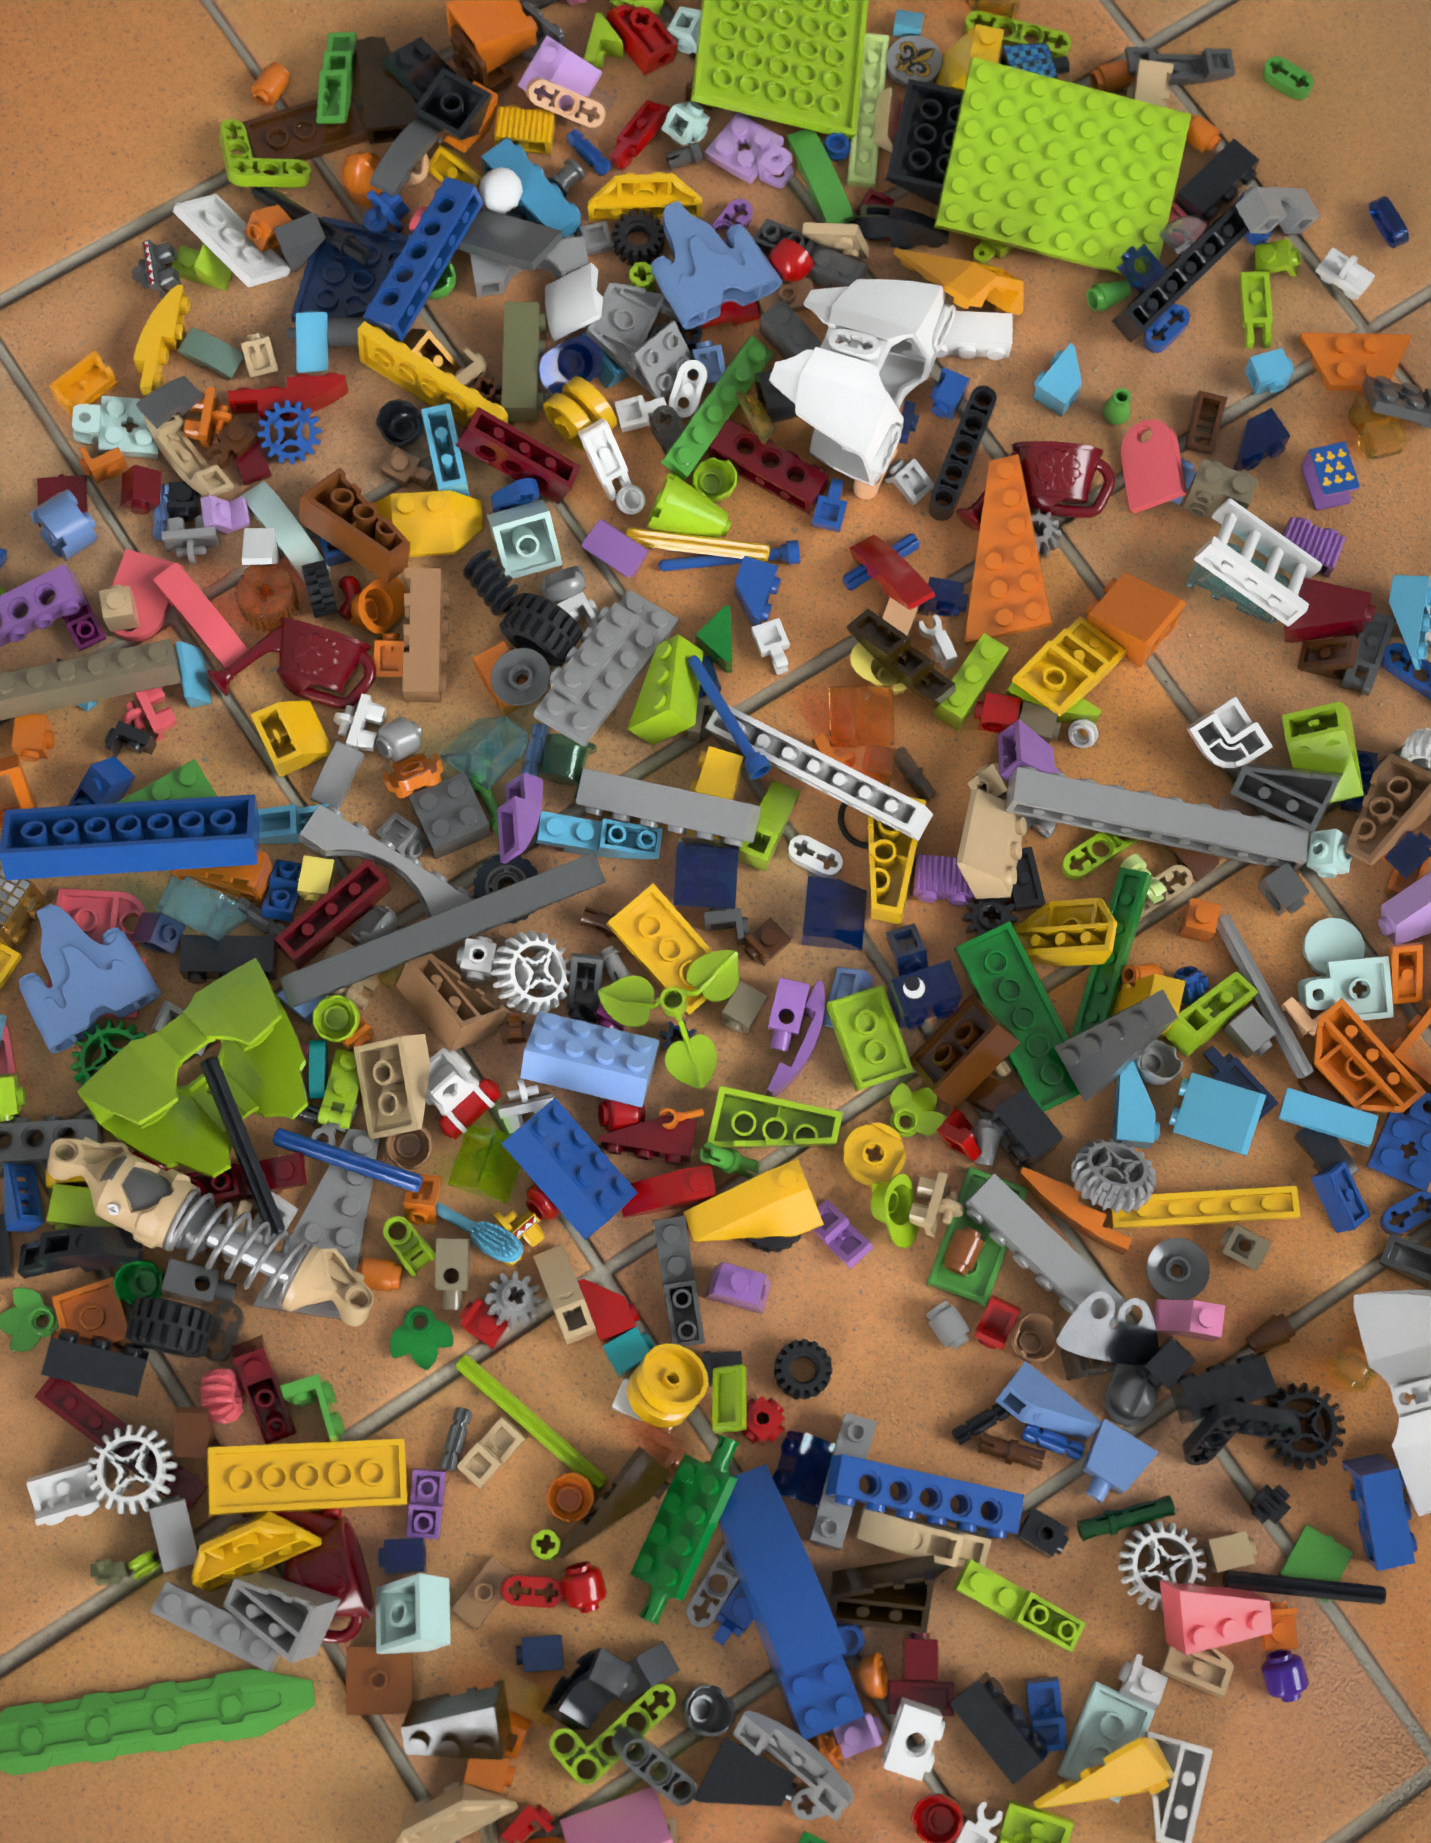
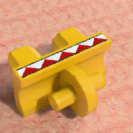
[492,1210,545,1267]

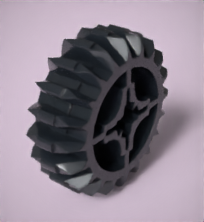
[1260,1383,1346,1471]

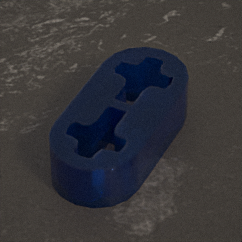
[1369,196,1409,248]

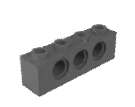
[0,1114,103,1167]

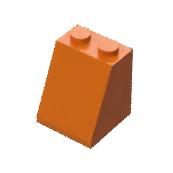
[446,0,538,73]
[1085,572,1187,668]

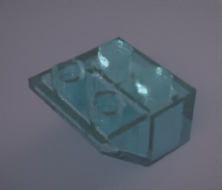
[440,716,528,790]
[156,876,247,941]

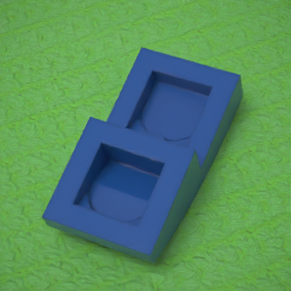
[1025,1676,1067,1751]

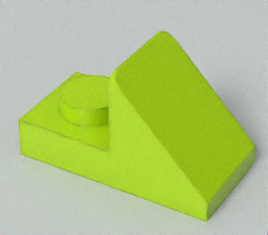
[584,12,623,68]
[172,243,234,291]

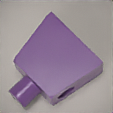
[997,719,1063,781]
[768,977,810,1052]
[705,1262,771,1314]

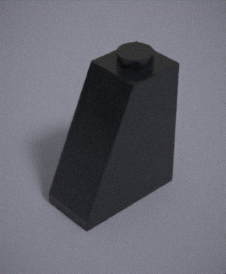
[694,1737,799,1806]

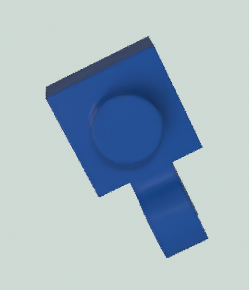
[812,478,847,533]

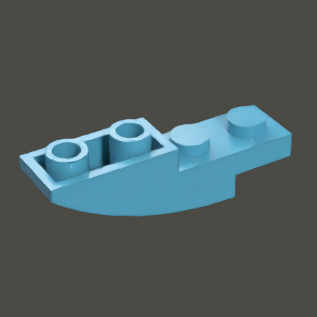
[535,811,662,859]

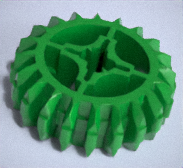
[71,1020,147,1088]

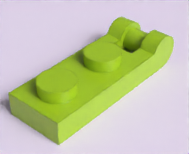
[318,1048,360,1130]

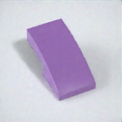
[812,1199,873,1269]

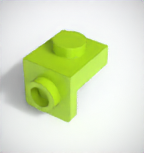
[1255,239,1301,277]

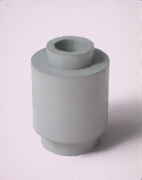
[926,1301,971,1350]

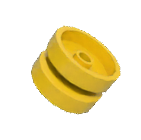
[543,376,617,453]
[626,1343,709,1428]

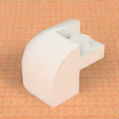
[1186,697,1273,768]

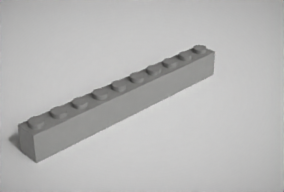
[1005,766,1309,872]

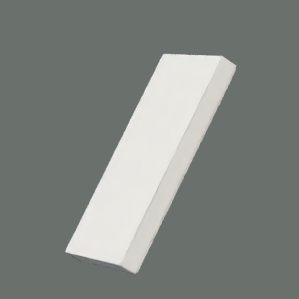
[172,194,291,287]

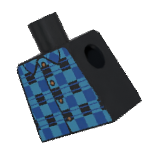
[999,43,1070,79]

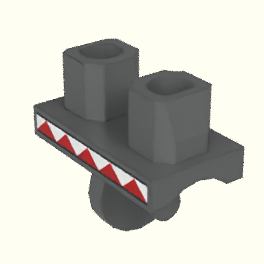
[132,239,181,299]

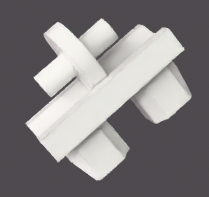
[1315,248,1376,300]
[333,693,386,752]
[497,1079,554,1133]

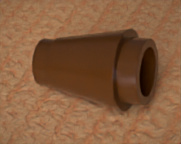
[1245,1313,1295,1354]

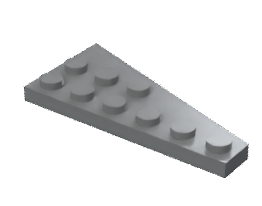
[253,1129,381,1320]

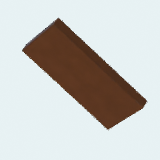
[242,96,368,173]

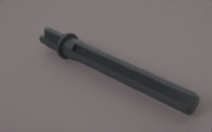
[251,187,373,264]

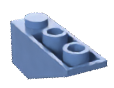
[995,1361,1102,1441]

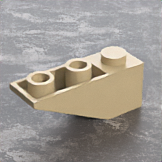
[533,1245,596,1345]

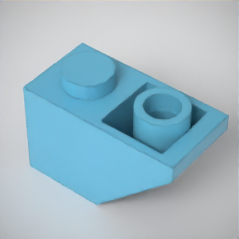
[1033,343,1082,417]

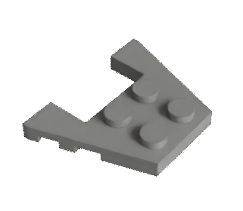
[586,282,679,395]

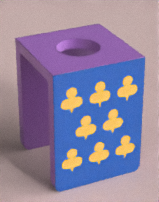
[1301,442,1360,511]

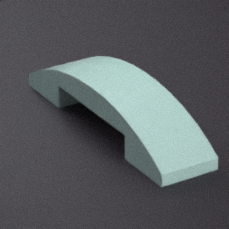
[240,481,331,586]

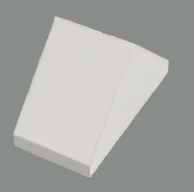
[242,528,279,565]

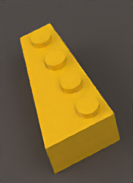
[867,797,926,925]

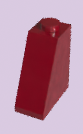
[1284,578,1376,643]

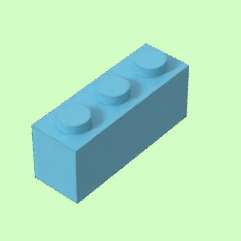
[421,403,470,497]

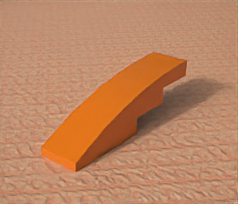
[1017,1167,1132,1255]

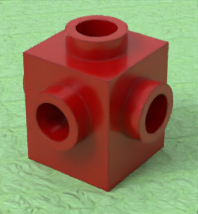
[740,1396,785,1445]

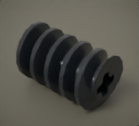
[463,549,521,616]

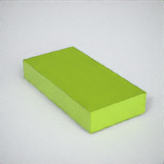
[712,1364,746,1434]

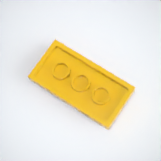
[606,883,713,1017]

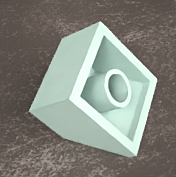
[487,499,563,579]
[376,1573,451,1654]

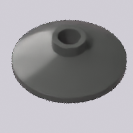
[491,648,551,706]
[1146,1238,1210,1300]

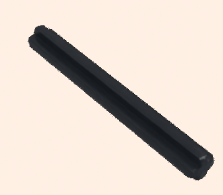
[1223,1570,1386,1605]

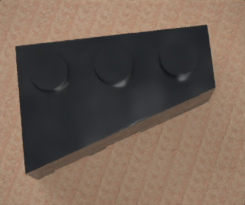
[1169,1353,1278,1425]

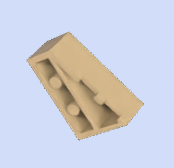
[1125,59,1174,107]

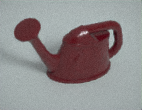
[956,441,1115,531]
[206,617,376,709]
[241,1511,374,1644]

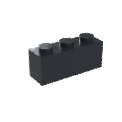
[1175,139,1260,227]
[179,935,278,984]
[41,1328,149,1397]
[949,1672,1050,1785]

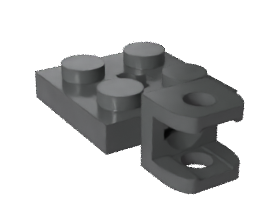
[1362,376,1431,429]

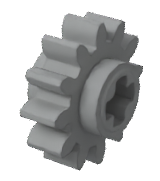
[484,1271,542,1330]

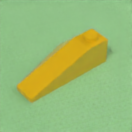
[1033,1737,1175,1809]

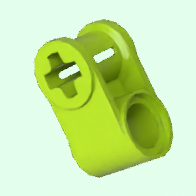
[383,1216,436,1278]

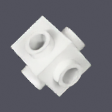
[456,936,500,983]

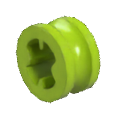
[127,1550,161,1580]

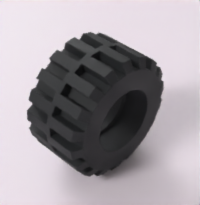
[500,593,582,667]
[125,1297,214,1358]

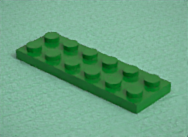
[954,921,1080,1112]

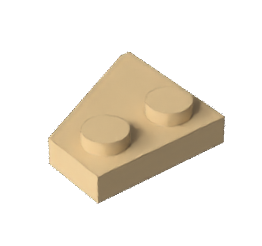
[802,222,869,260]
[1160,1645,1234,1699]

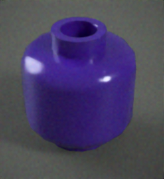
[1261,1649,1309,1702]

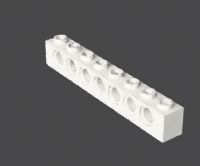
[705,706,933,841]

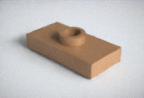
[757,277,815,315]
[451,1557,514,1630]

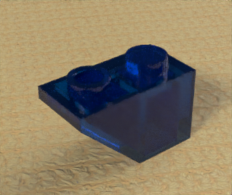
[1233,408,1290,471]

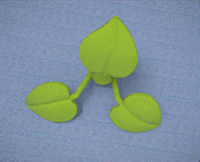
[598,950,739,1089]

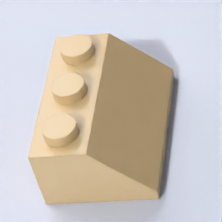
[956,789,1027,899]

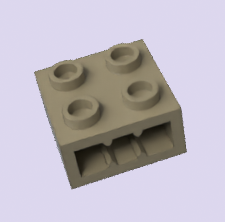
[1183,459,1259,525]

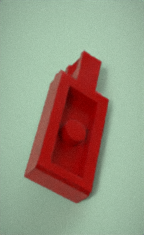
[609,100,670,171]

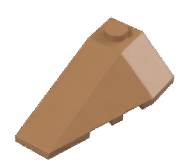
[1346,753,1431,866]

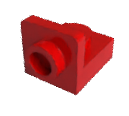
[936,1109,982,1162]
[459,1298,508,1349]
[501,1803,554,1843]

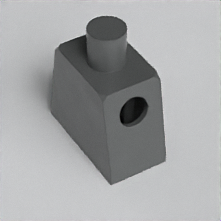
[161,1259,237,1307]

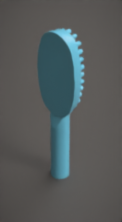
[436,1202,523,1263]

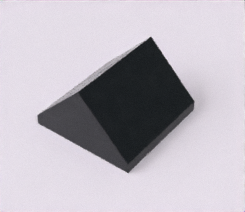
[412,68,492,140]

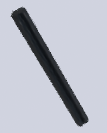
[200,1057,285,1237]

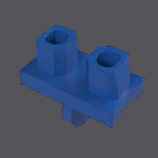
[363,190,410,234]

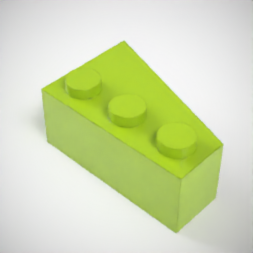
[627,634,703,745]

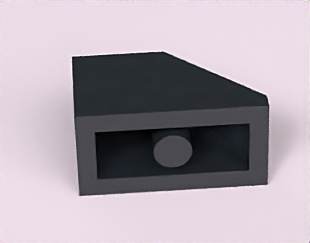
[1145,1335,1196,1389]

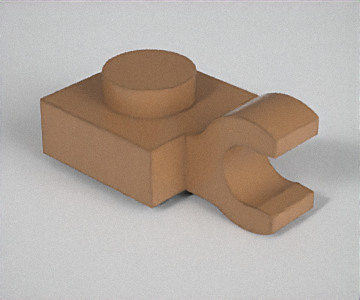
[380,446,434,490]

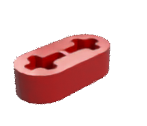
[500,1574,563,1608]

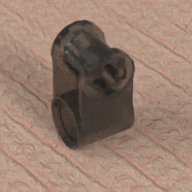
[651,405,685,455]

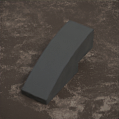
[1379,1234,1431,1289]

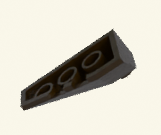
[558,1446,671,1559]

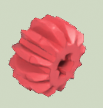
[199,1368,245,1424]

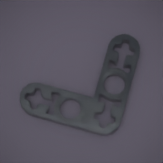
[1183,1401,1302,1465]

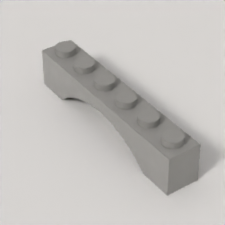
[299,804,474,918]

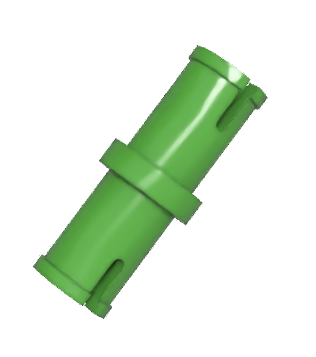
[700,1142,759,1179]

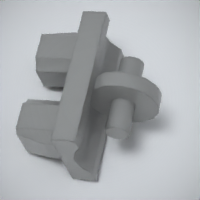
[162,515,220,565]

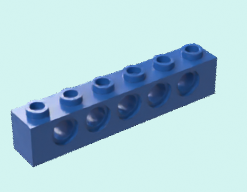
[363,177,483,342]
[825,1454,1024,1539]

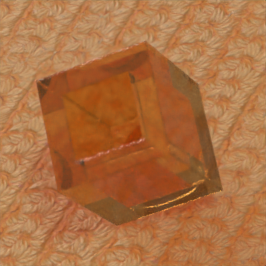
[861,744,896,787]

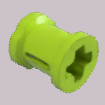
[629,262,655,293]
[531,1529,561,1561]

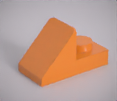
[1386,942,1423,1004]

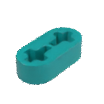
[309,1040,328,1098]

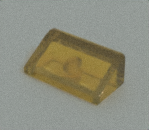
[735,391,775,445]

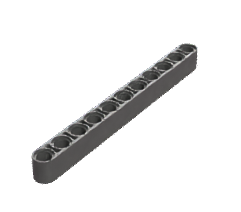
[279,853,606,1008]

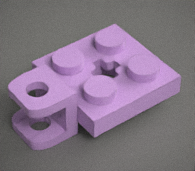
[704,112,794,188]

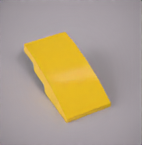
[1012,616,1127,717]

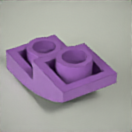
[406,1468,446,1540]

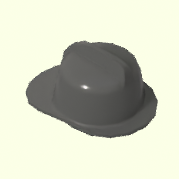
[1104,1363,1159,1426]

